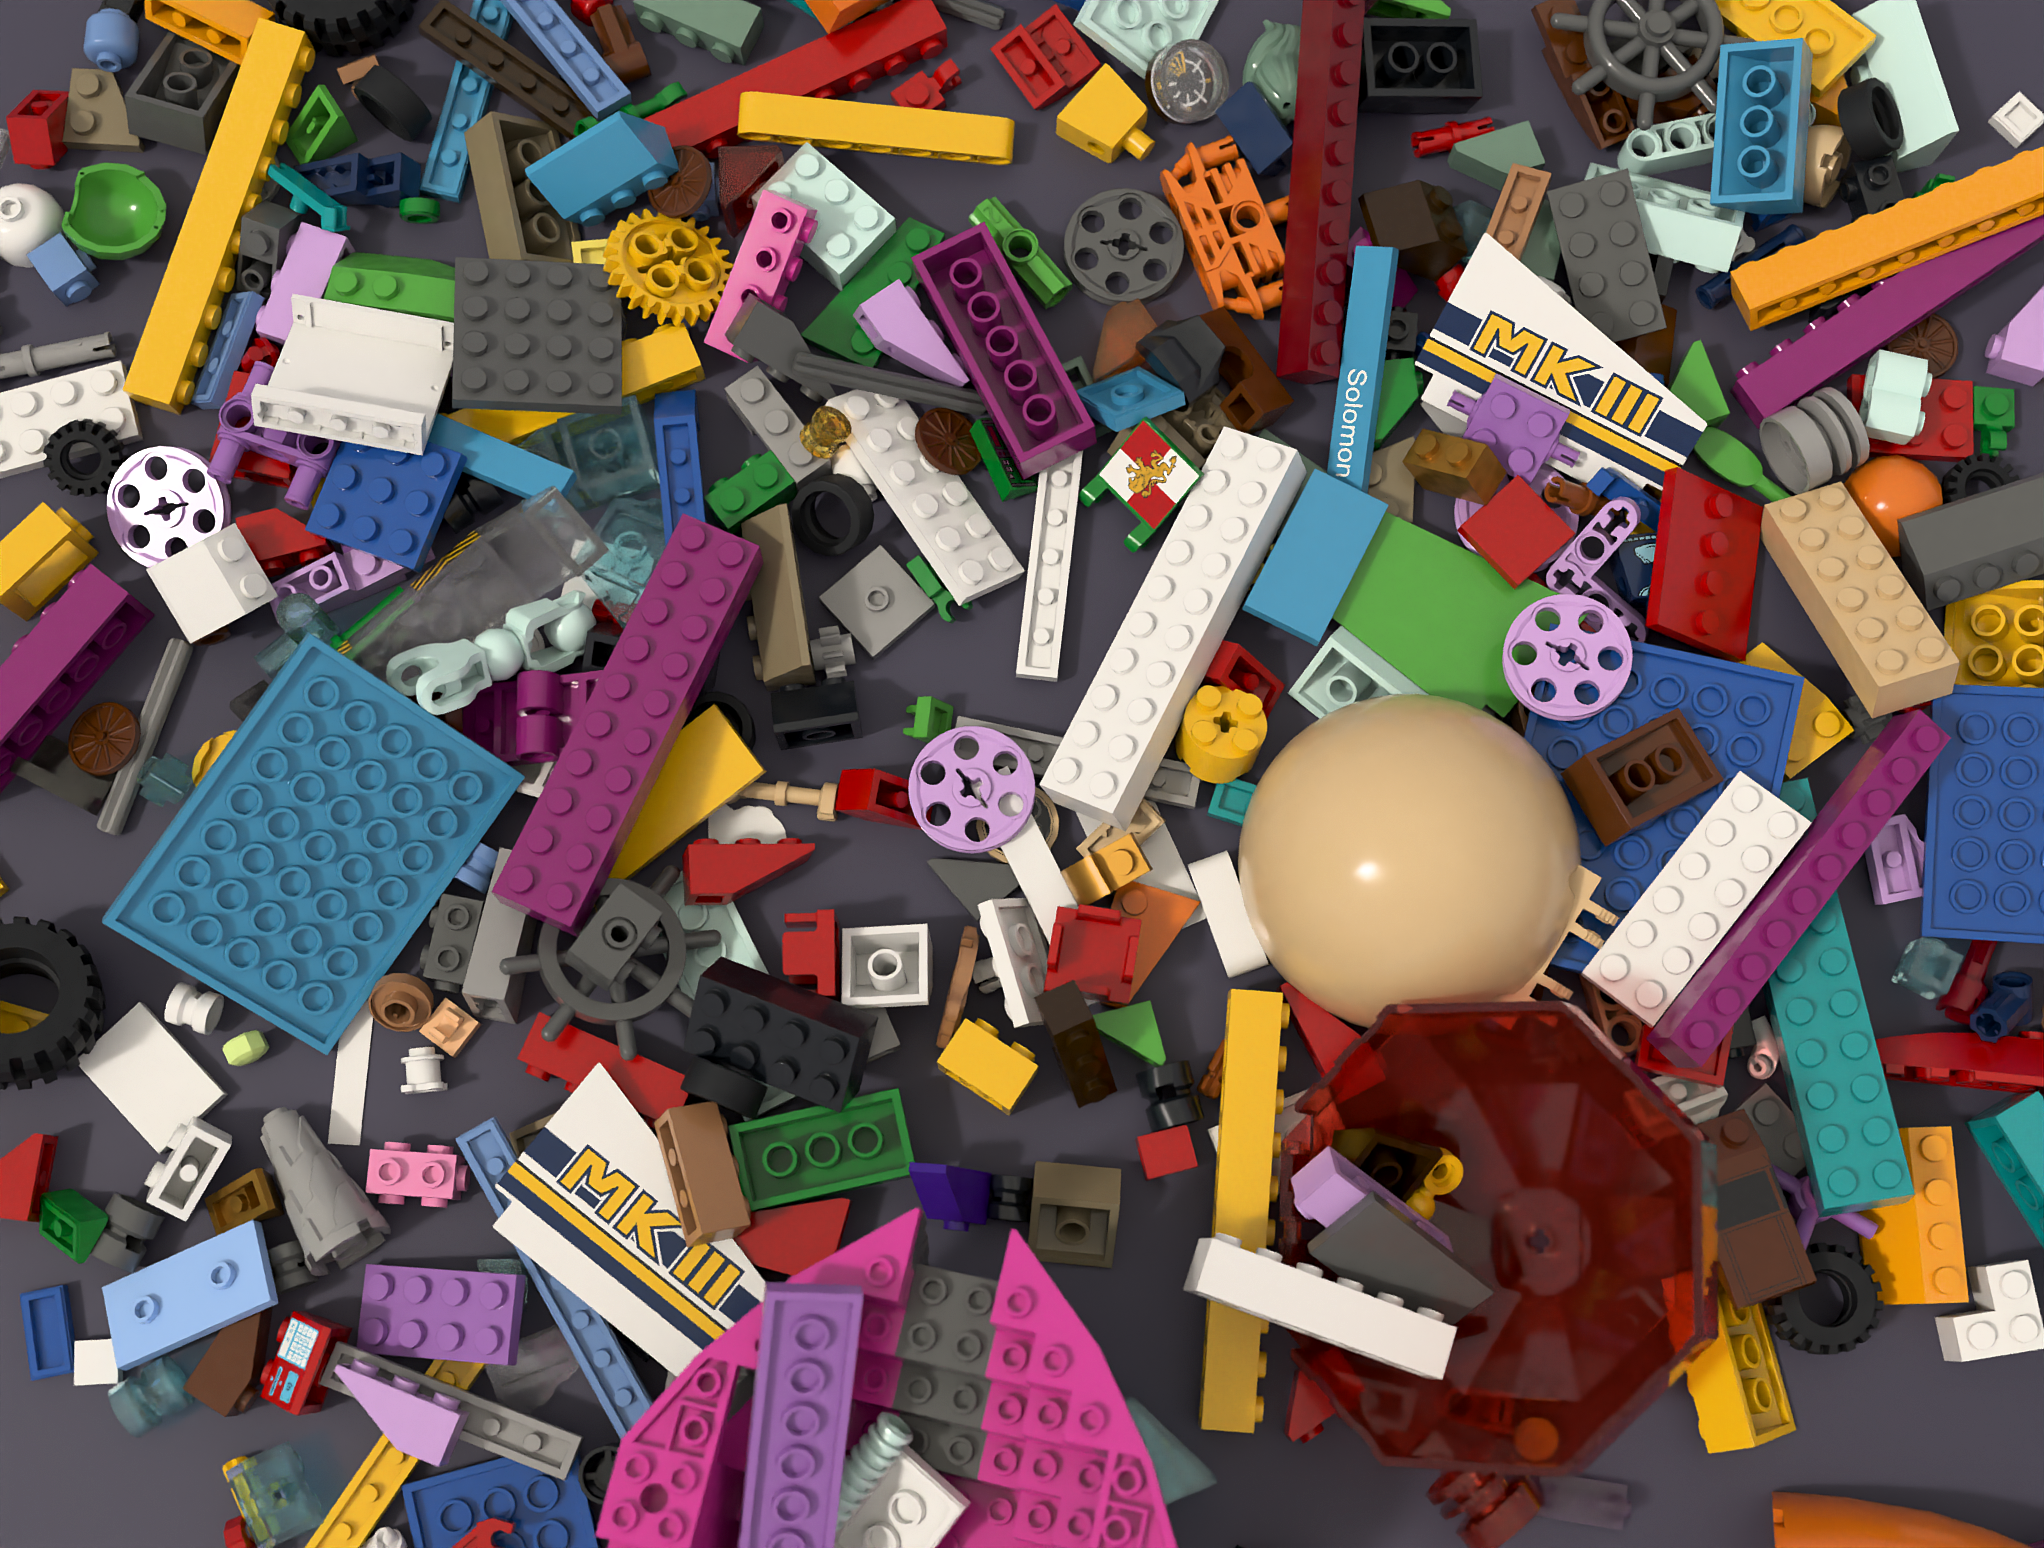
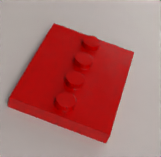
[1645,467,1763,663]

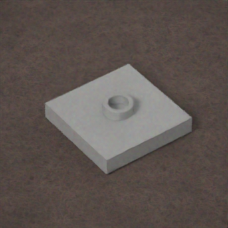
[819,545,935,660]

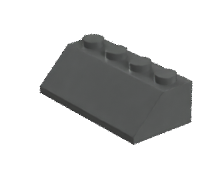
[1897,472,2044,611]

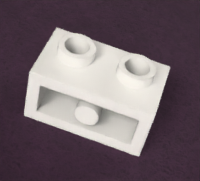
[144,1116,232,1222]

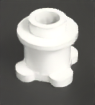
[401,1047,448,1094]

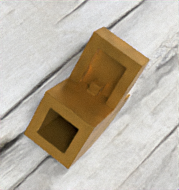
[1060,832,1153,906]

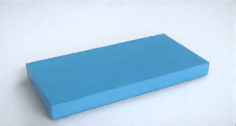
[1242,469,1389,647]

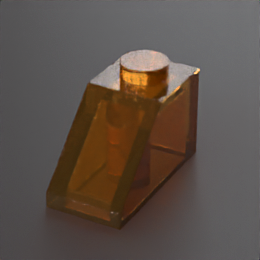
[1092,298,1158,383]

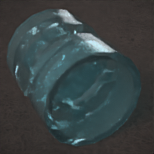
[108,1355,195,1438]

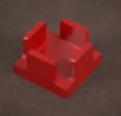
[1044,904,1142,1006]
[782,909,840,1002]

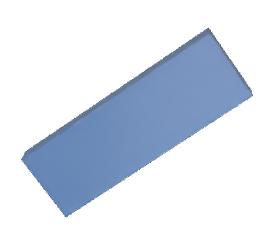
[191,291,264,409]

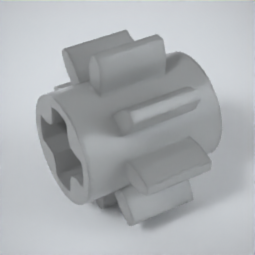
[810,625,856,678]

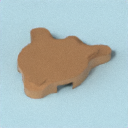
[936,925,980,1049]

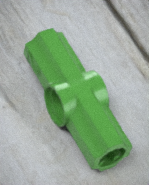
[968,197,1072,309]

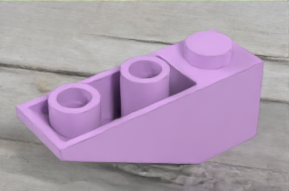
[853,279,969,387]
[334,1359,469,1467]

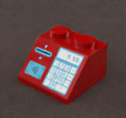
[260,1311,353,1416]

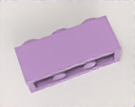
[255,222,356,350]

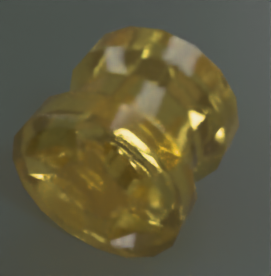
[800,406,852,459]

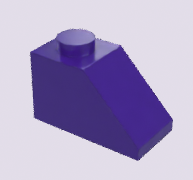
[909,1162,991,1232]

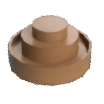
[368,973,434,1032]

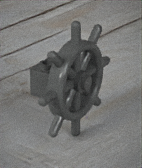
[1550,0,1756,131]
[499,865,722,1061]

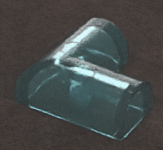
[254,593,344,680]

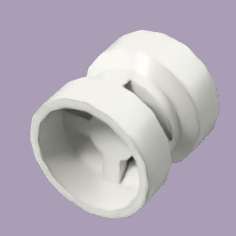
[164,982,224,1035]

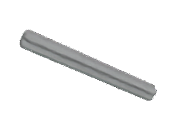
[97,638,193,835]

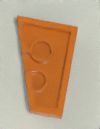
[1098,881,1200,1009]

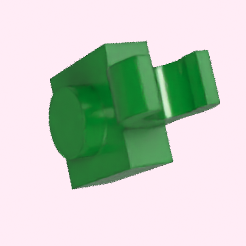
[1973,386,2015,458]
[906,555,973,623]

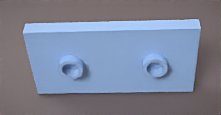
[102,1220,279,1371]

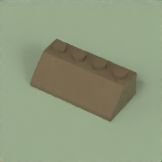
[464,111,581,263]
[740,504,816,692]

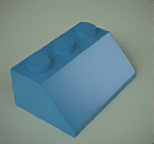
[525,111,679,227]

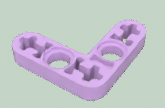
[1546,496,1649,643]

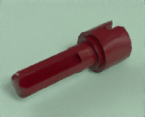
[1936,940,1998,1025]

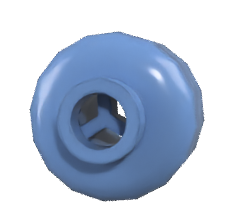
[83,8,140,72]

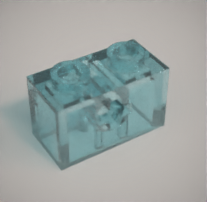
[226,1441,324,1548]

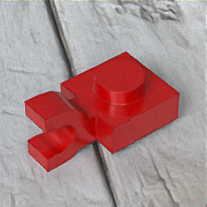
[890,58,962,111]

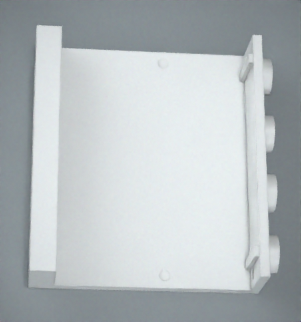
[251,294,454,456]

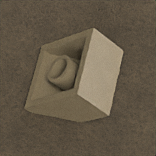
[1028,1161,1121,1268]

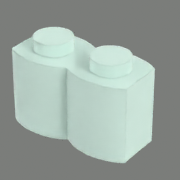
[1859,349,1932,445]

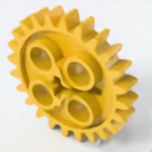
[603,209,734,327]

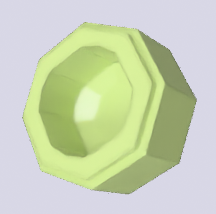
[222,1030,269,1066]

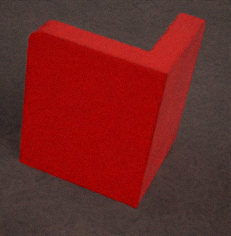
[1135,1125,1198,1181]

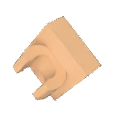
[419,997,482,1058]

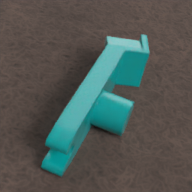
[267,163,350,232]

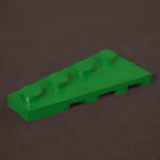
[801,217,945,368]

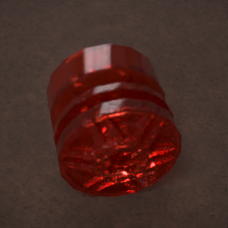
[1425,1436,1546,1548]

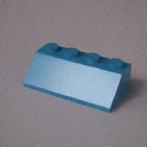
[1710,38,1813,215]

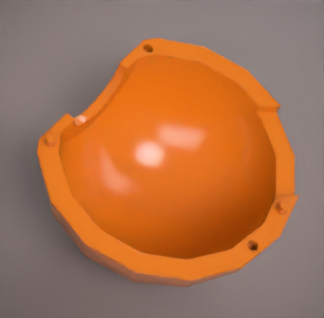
[1843,455,1943,557]

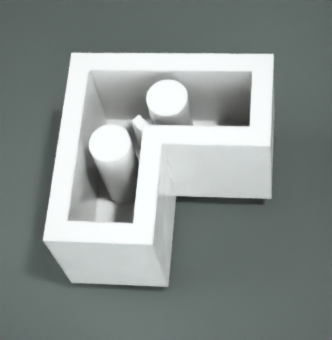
[1935,1260,2044,1362]

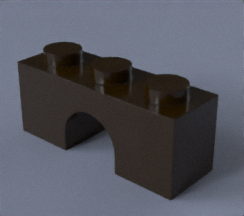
[1034,980,1117,1108]

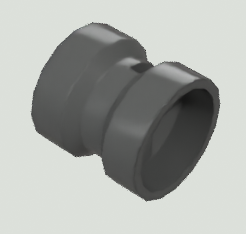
[267,1240,319,1295]

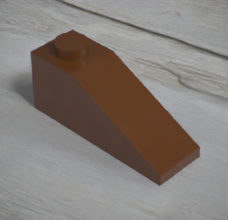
[182,1277,274,1417]

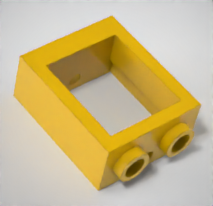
[0,502,99,621]

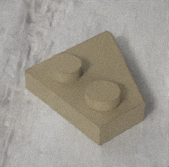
[1368,436,1415,524]

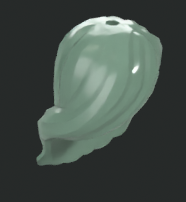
[1242,19,1301,126]

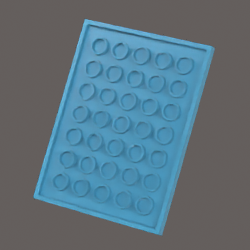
[102,631,525,1055]

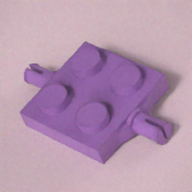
[1446,373,1580,485]

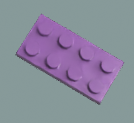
[357,1264,526,1365]

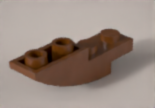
[1531,0,1635,151]

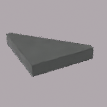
[927,858,1020,922]

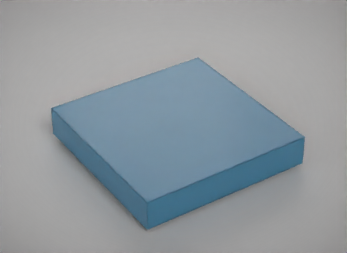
[1076,366,1185,432]

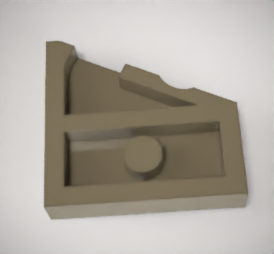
[62,68,145,153]

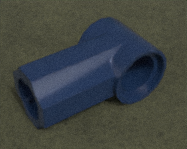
[1970,971,2033,1043]

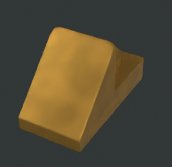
[204,1167,284,1235]

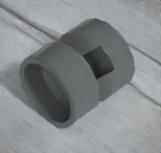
[90,1192,166,1273]

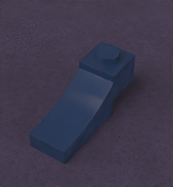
[291,152,421,208]

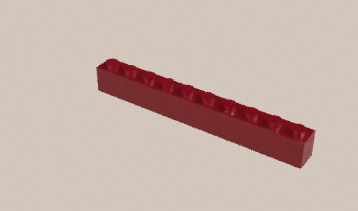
[1276,0,1365,385]

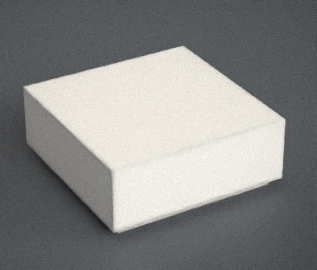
[1988,91,2044,149]
[74,1339,123,1386]

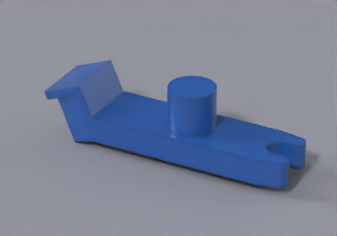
[1586,467,1661,532]

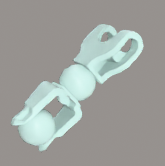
[386,590,597,715]

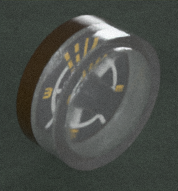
[1145,39,1229,125]

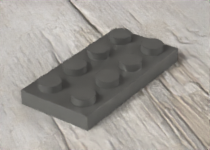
[1547,168,1667,343]

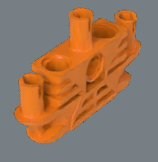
[1160,135,1289,320]

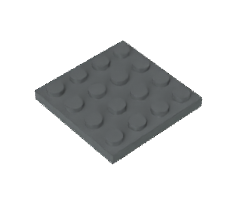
[452,257,622,415]

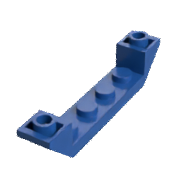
[654,389,707,546]

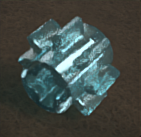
[137,753,192,807]

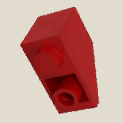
[235,508,336,577]
[1283,1346,1365,1443]

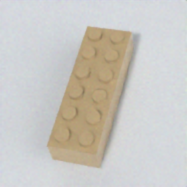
[1760,481,1960,718]

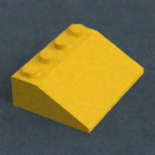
[1944,580,2044,688]

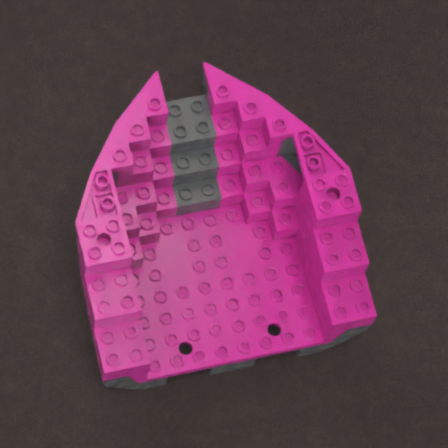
[595,1208,1177,1548]

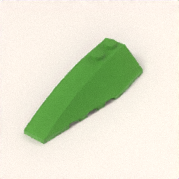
[324,252,455,323]

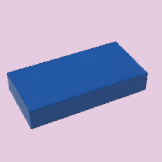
[20,1285,75,1381]

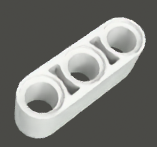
[1187,850,1269,979]

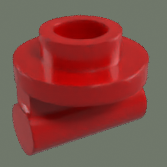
[237,337,280,373]

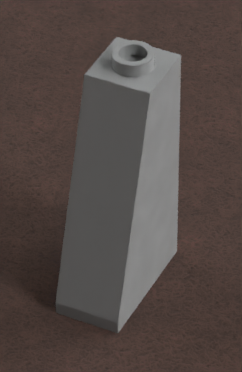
[461,847,537,1024]

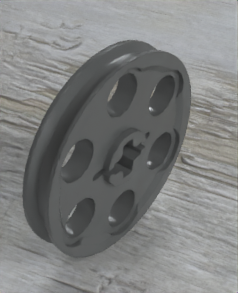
[1064,188,1184,308]

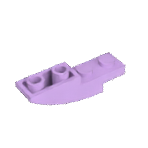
[269,548,435,626]

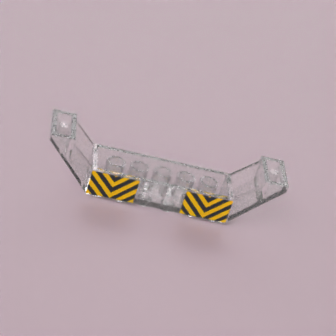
[336,485,609,684]

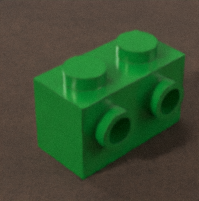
[704,450,798,537]

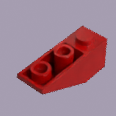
[682,838,815,905]

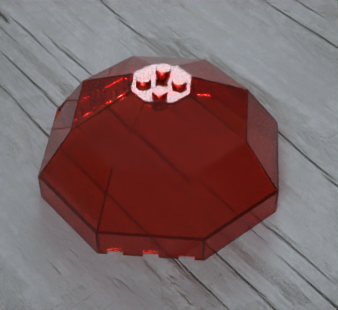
[1279,1001,1719,1478]

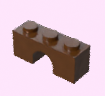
[1199,306,1294,434]

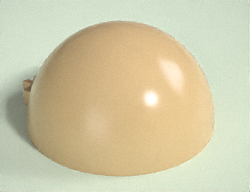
[1238,694,1619,1033]

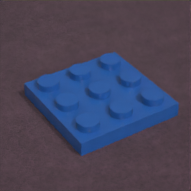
[305,441,468,573]

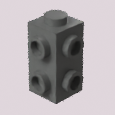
[420,893,485,994]

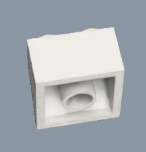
[146,523,278,643]
[841,924,933,1009]

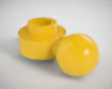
[1405,1148,1463,1220]

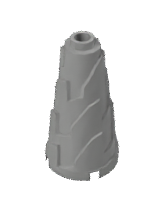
[260,1107,391,1276]

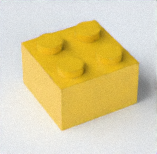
[937,1018,1038,1116]

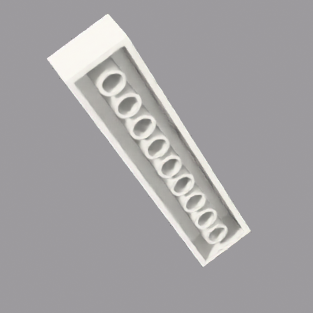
[1039,426,1307,831]

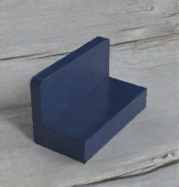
[1215,81,1293,176]

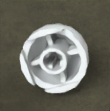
[0,183,67,268]

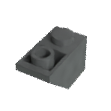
[236,200,302,300]

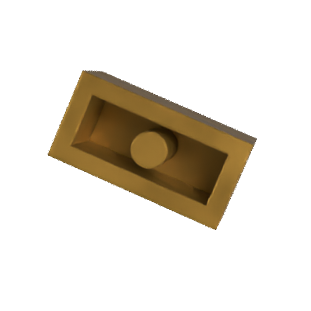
[1402,429,1507,506]

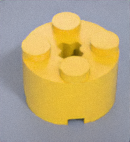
[1175,685,1267,784]

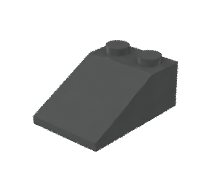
[125,30,241,155]

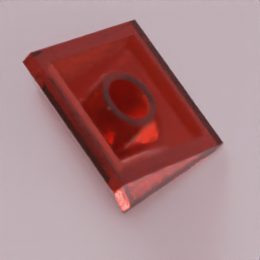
[718,145,785,238]

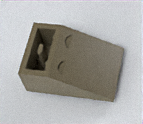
[1107,387,1237,470]

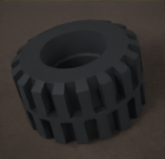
[1762,1243,1884,1355]

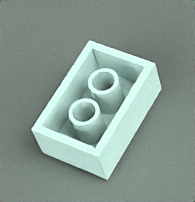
[751,142,896,291]

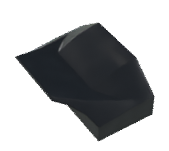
[1135,315,1226,409]

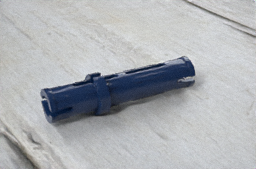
[1696,224,1806,309]

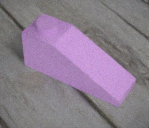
[1985,284,2044,386]

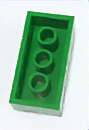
[728,1088,915,1212]

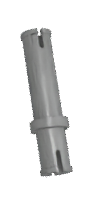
[0,332,117,379]

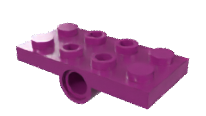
[463,670,603,766]

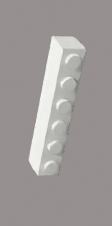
[1183,1232,1457,1380]

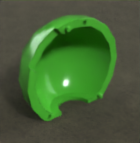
[61,162,166,260]

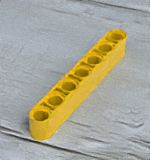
[737,92,1015,165]

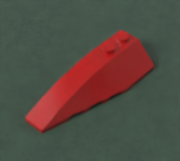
[1875,1031,2044,1096]

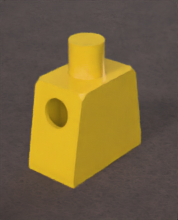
[1056,63,1155,163]

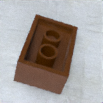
[1560,707,1724,847]

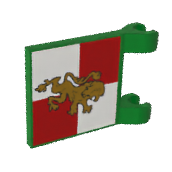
[1078,417,1204,553]

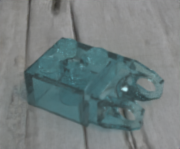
[515,395,660,517]

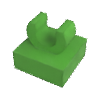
[903,696,954,744]

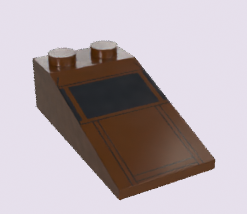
[1655,1109,1817,1311]

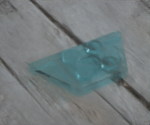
[574,498,666,629]

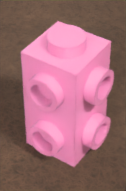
[365,1142,470,1208]

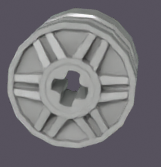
[1759,387,1870,495]

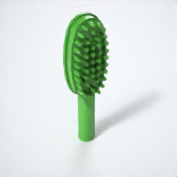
[1693,426,1791,502]

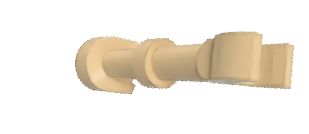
[726,781,839,822]

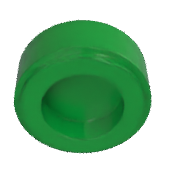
[399,197,440,224]

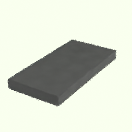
[1308,1191,1494,1326]

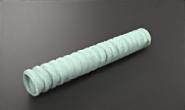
[836,1412,913,1532]

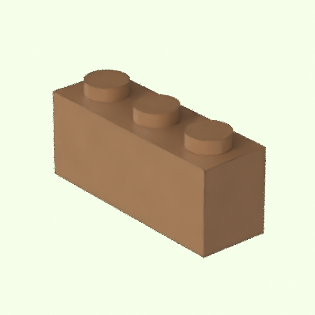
[654,1101,751,1247]

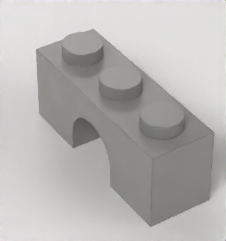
[724,365,833,492]

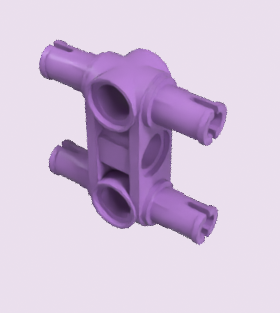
[206,361,341,510]

